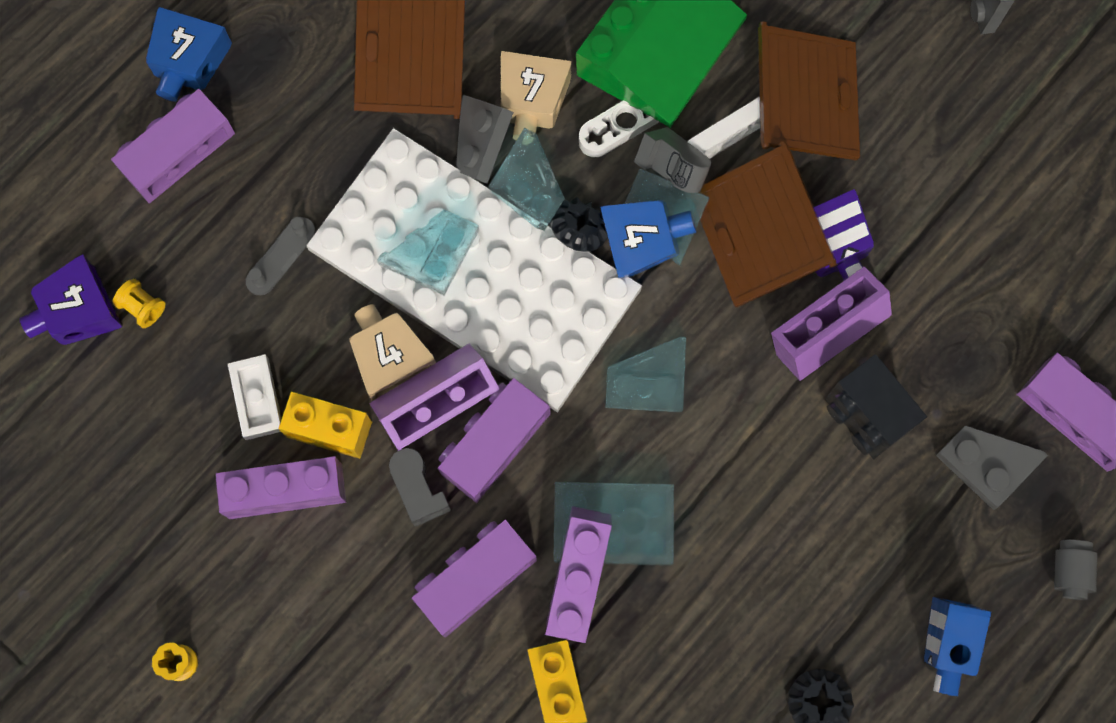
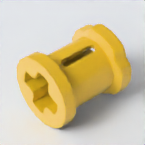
[112,279,165,328]
[152,643,198,681]

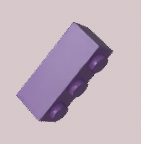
[111,89,235,203]
[771,267,892,381]
[369,344,499,451]
[1016,353,1116,472]
[438,378,550,503]
[216,456,346,519]
[545,506,612,643]
[412,520,537,638]

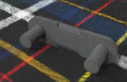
[246,217,316,296]

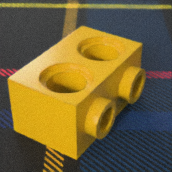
[278,392,372,459]
[528,640,587,723]

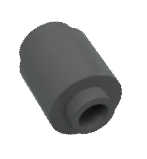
[1054,540,1097,600]

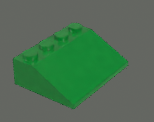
[576,0,747,128]

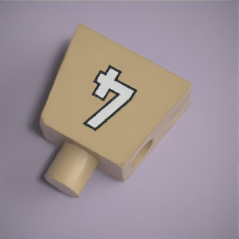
[501,51,571,143]
[349,304,436,401]

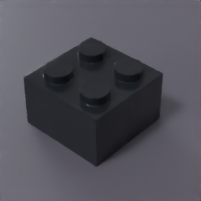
[825,354,927,460]

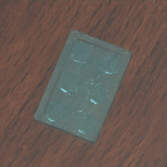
[554,482,674,565]

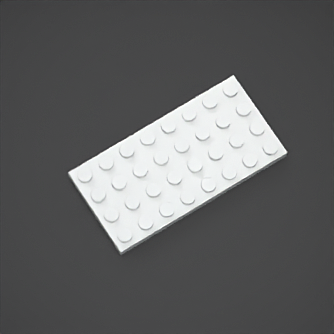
[306,128,642,413]

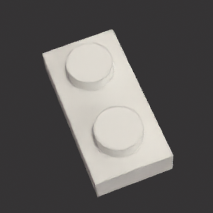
[228,354,282,440]

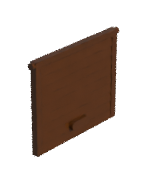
[354,0,465,119]
[758,22,860,160]
[690,141,837,307]

